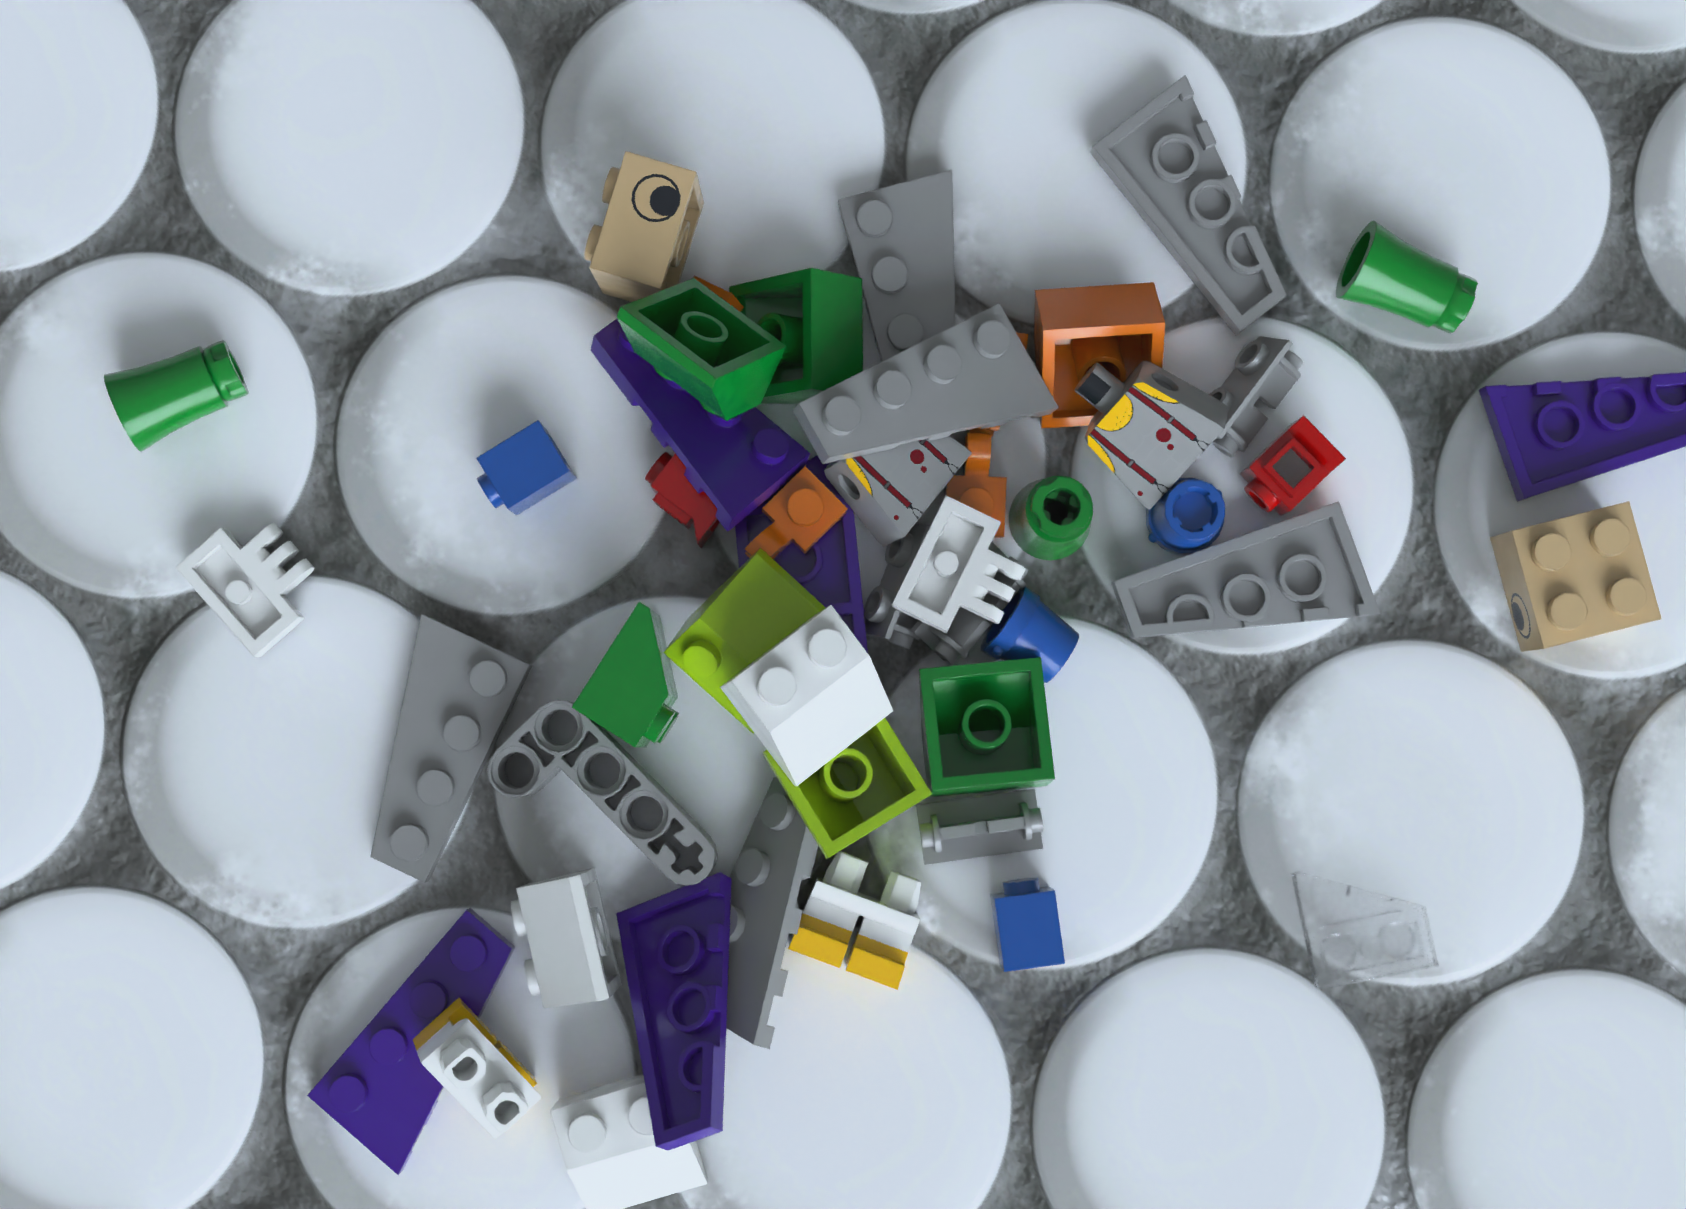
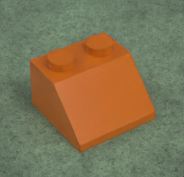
[1034,282,1165,429]

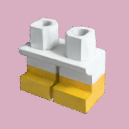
[788,851,921,990]
[413,998,542,1140]

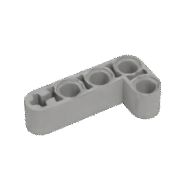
[487,700,718,886]

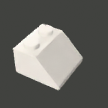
[720,605,893,786]
[511,868,622,1009]
[550,1074,708,1209]

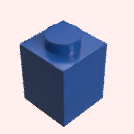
[476,420,577,515]
[990,878,1065,972]

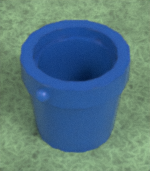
[1146,478,1225,555]
[981,586,1079,683]

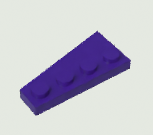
[1479,372,1686,502]
[616,872,732,1151]
[307,908,515,1175]

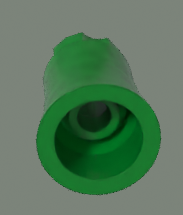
[1336,221,1478,333]
[104,340,249,452]
[1009,476,1093,560]

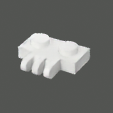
[892,496,1026,634]
[175,523,314,658]

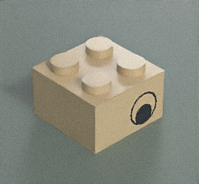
[584,151,704,302]
[1490,501,1662,652]

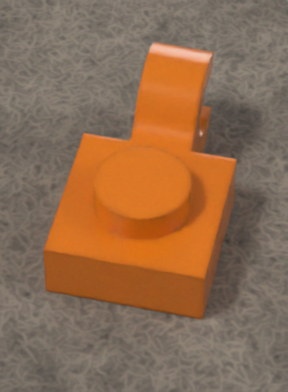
[945,433,1007,538]
[745,466,848,560]

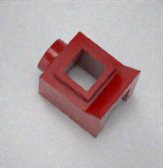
[1240,415,1346,516]
[645,451,720,548]

